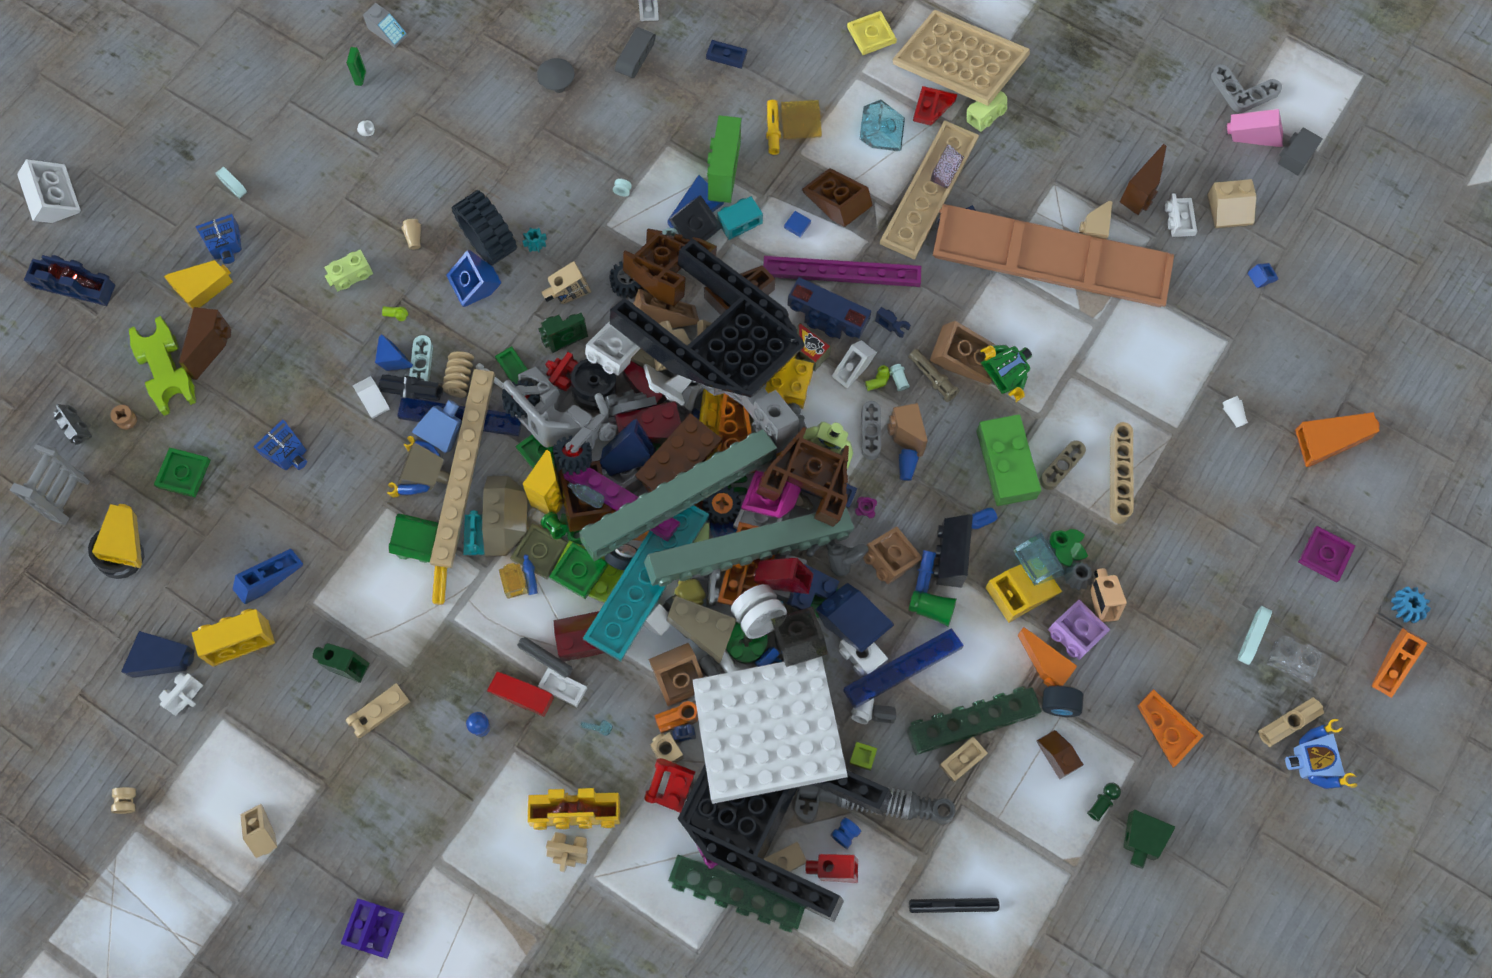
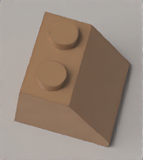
[887,403,928,457]
[648,643,704,706]

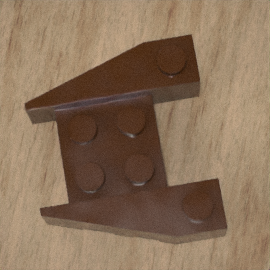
[623,228,717,307]
[755,427,849,527]

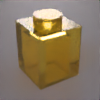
[499,563,528,599]

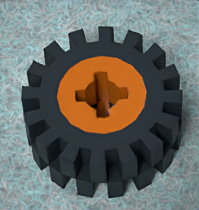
[702,486,741,525]

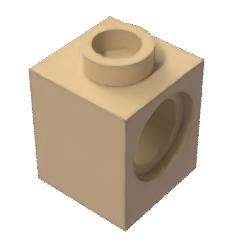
[650,733,684,763]

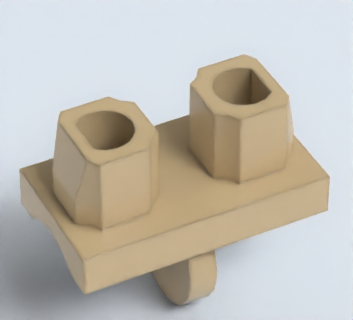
[546,832,588,872]

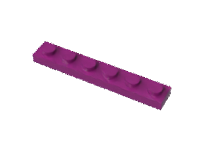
[563,467,680,542]

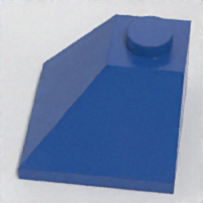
[446,250,501,307]

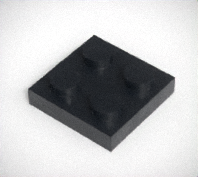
[669,195,723,241]

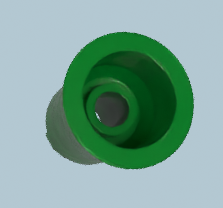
[908,591,957,627]

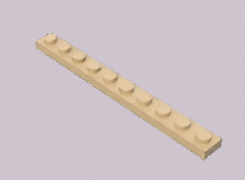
[430,369,495,568]

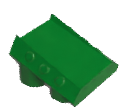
[389,513,439,563]

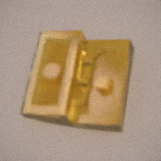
[781,100,822,139]

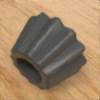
[1064,562,1093,591]

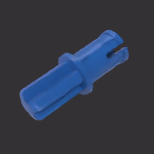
[916,550,936,593]

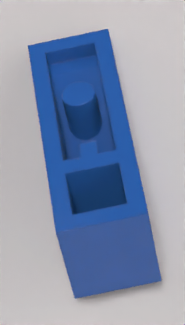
[232,549,303,604]

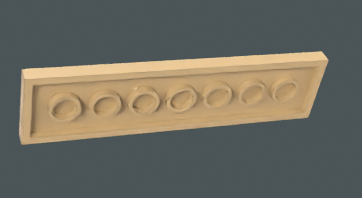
[880,120,979,260]

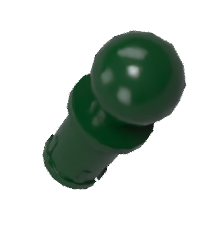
[1087,782,1121,822]

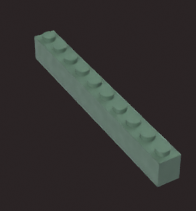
[579,429,777,561]
[644,506,854,586]

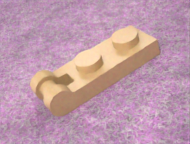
[346,683,410,738]

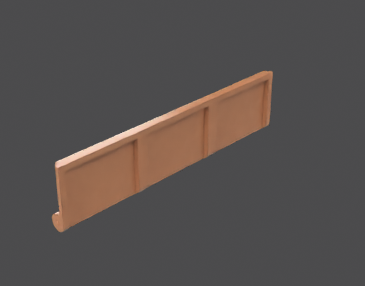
[932,204,1174,307]

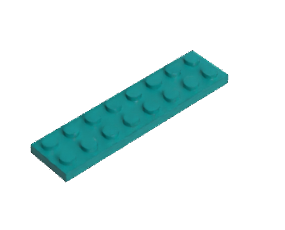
[583,505,709,661]

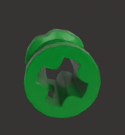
[541,512,568,539]

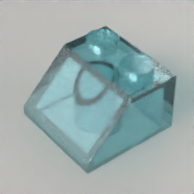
[859,99,905,151]

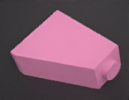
[1227,109,1283,147]

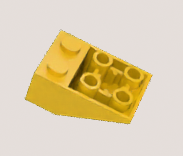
[985,556,1062,623]

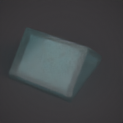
[1013,533,1065,586]

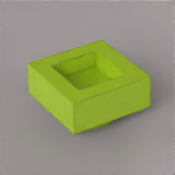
[849,742,877,771]

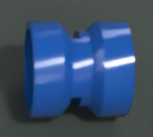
[830,817,862,849]

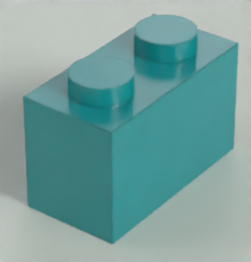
[717,196,763,240]

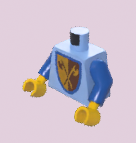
[1285,719,1358,789]

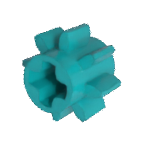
[522,228,547,253]

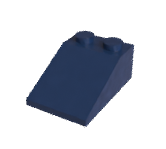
[815,583,894,653]

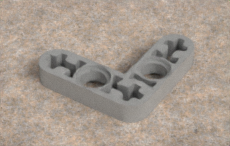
[1211,64,1282,113]

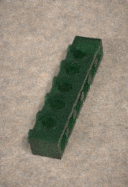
[907,686,1042,756]
[668,855,805,933]

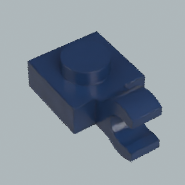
[875,307,911,338]

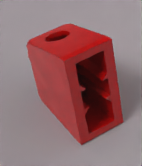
[805,854,858,883]

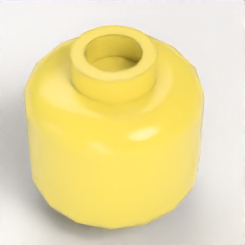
[674,579,706,605]

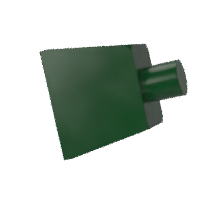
[313,643,370,683]
[1124,809,1175,869]

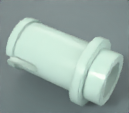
[889,364,910,391]

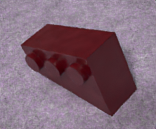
[615,401,681,445]

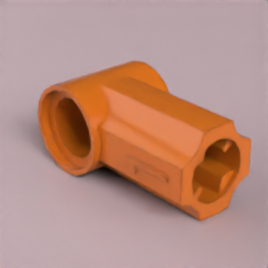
[654,701,698,733]

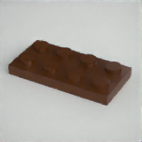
[635,414,722,491]

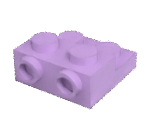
[1048,600,1110,660]

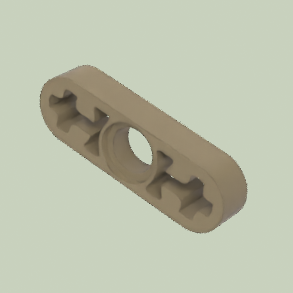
[1040,441,1086,490]

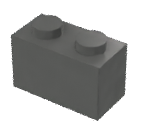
[1278,127,1323,175]

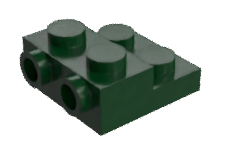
[538,313,588,353]

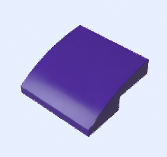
[341,898,404,959]

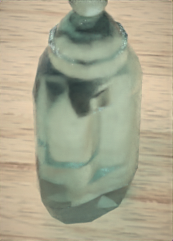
[568,483,605,508]

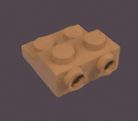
[863,527,922,584]

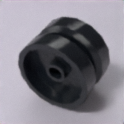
[571,359,616,410]
[88,530,145,579]

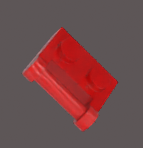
[644,758,696,813]

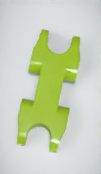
[129,316,196,416]

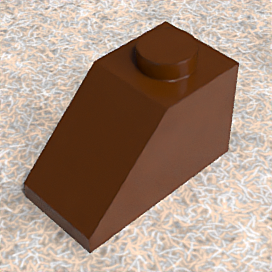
[1036,730,1084,780]

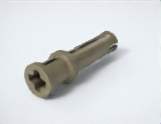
[908,349,960,402]

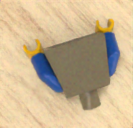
[387,436,450,498]

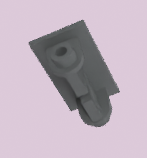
[54,404,92,445]

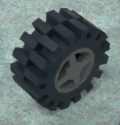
[609,261,644,299]

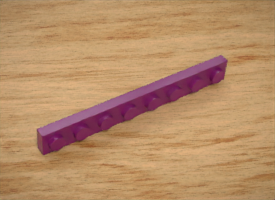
[763,256,922,287]

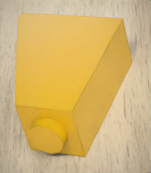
[164,260,233,309]
[92,504,142,568]

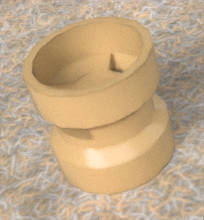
[111,787,136,814]

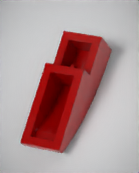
[487,672,554,717]

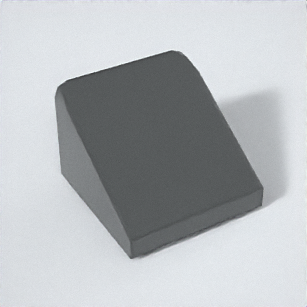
[872,705,896,723]

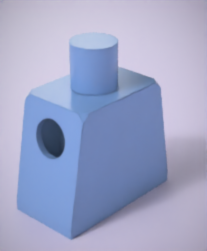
[412,400,462,453]

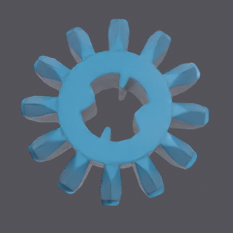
[1390,587,1431,623]

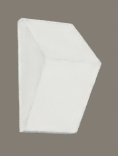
[353,376,390,419]

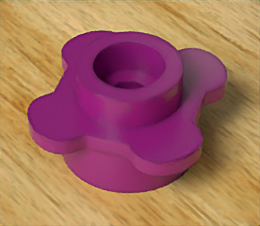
[855,496,877,518]

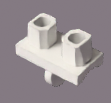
[159,673,203,716]

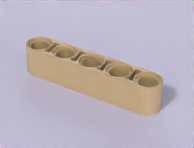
[1110,422,1134,524]

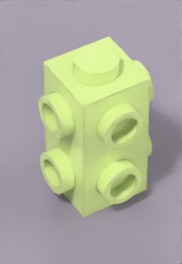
[967,91,1007,132]
[324,250,373,292]

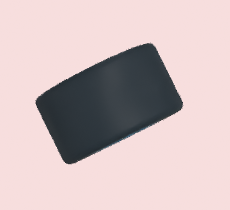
[1042,686,1084,717]

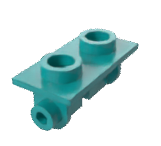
[463,510,485,555]

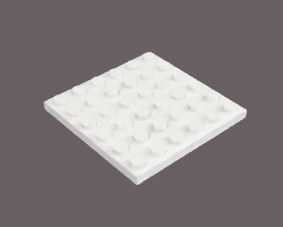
[693,655,847,804]

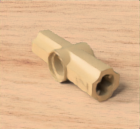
[1258,697,1324,747]

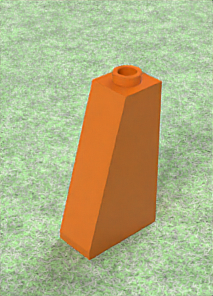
[1295,412,1380,467]

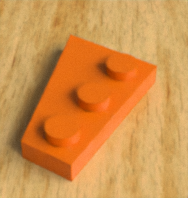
[1137,689,1204,768]

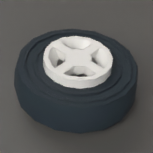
[605,544,638,570]

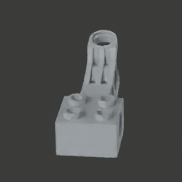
[701,384,799,454]

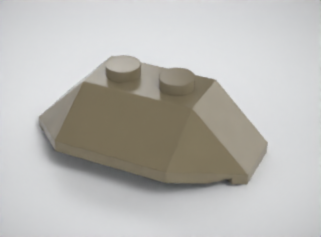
[482,476,528,557]

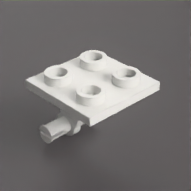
[643,364,695,405]

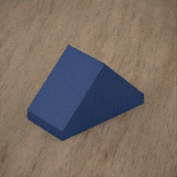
[375,334,413,371]

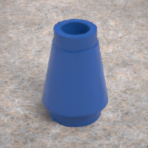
[899,449,919,481]

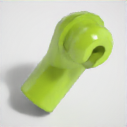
[382,306,408,321]
[865,365,890,391]

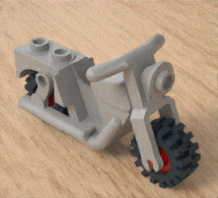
[502,366,617,475]

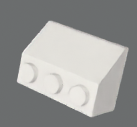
[17,159,81,223]

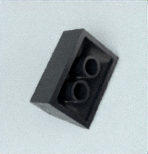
[933,514,973,588]

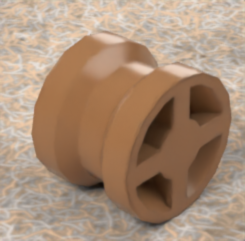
[110,405,137,430]

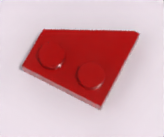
[913,86,958,126]

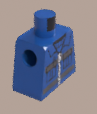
[196,214,242,264]
[254,420,307,470]

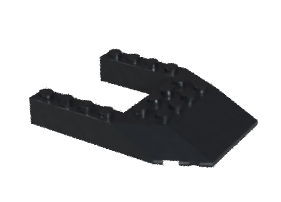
[609,238,805,398]
[677,764,892,922]

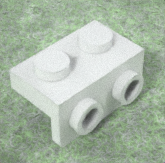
[1165,193,1197,237]

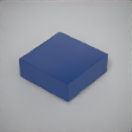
[784,211,811,238]

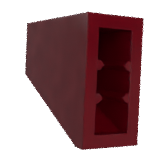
[754,558,814,594]

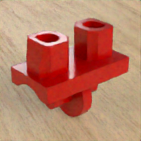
[545,352,578,391]

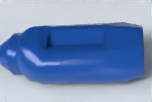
[972,508,998,529]
[522,555,538,595]

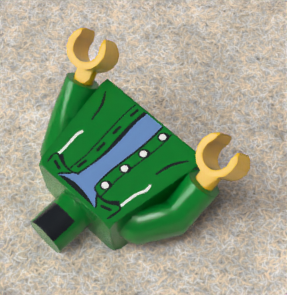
[980,345,1032,402]

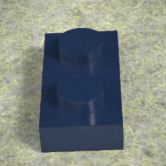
[706,40,747,69]

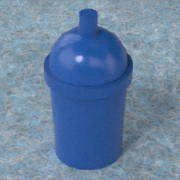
[466,712,490,737]

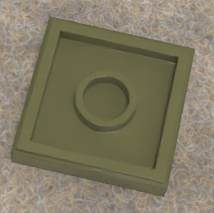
[510,523,568,579]

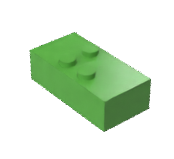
[707,115,742,203]
[976,414,1041,506]

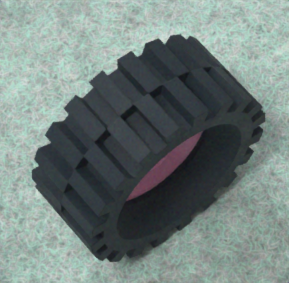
[451,190,517,266]

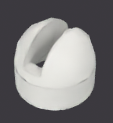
[357,120,375,136]

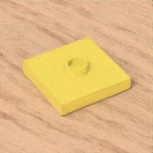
[847,11,897,55]

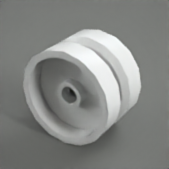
[731,584,787,639]

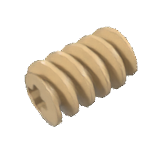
[442,351,474,398]

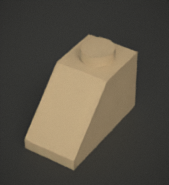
[1079,201,1112,239]
[240,804,277,858]

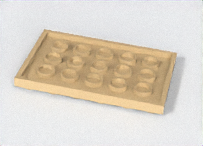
[893,9,1030,106]

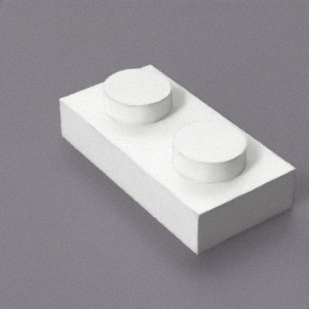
[538,667,587,708]

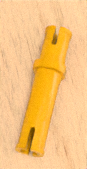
[766,99,781,155]

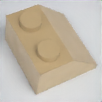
[1207,179,1256,228]

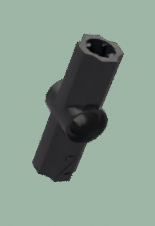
[378,375,443,401]

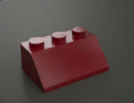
[553,611,605,662]

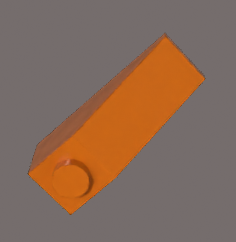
[1018,627,1077,687]
[1371,628,1427,698]

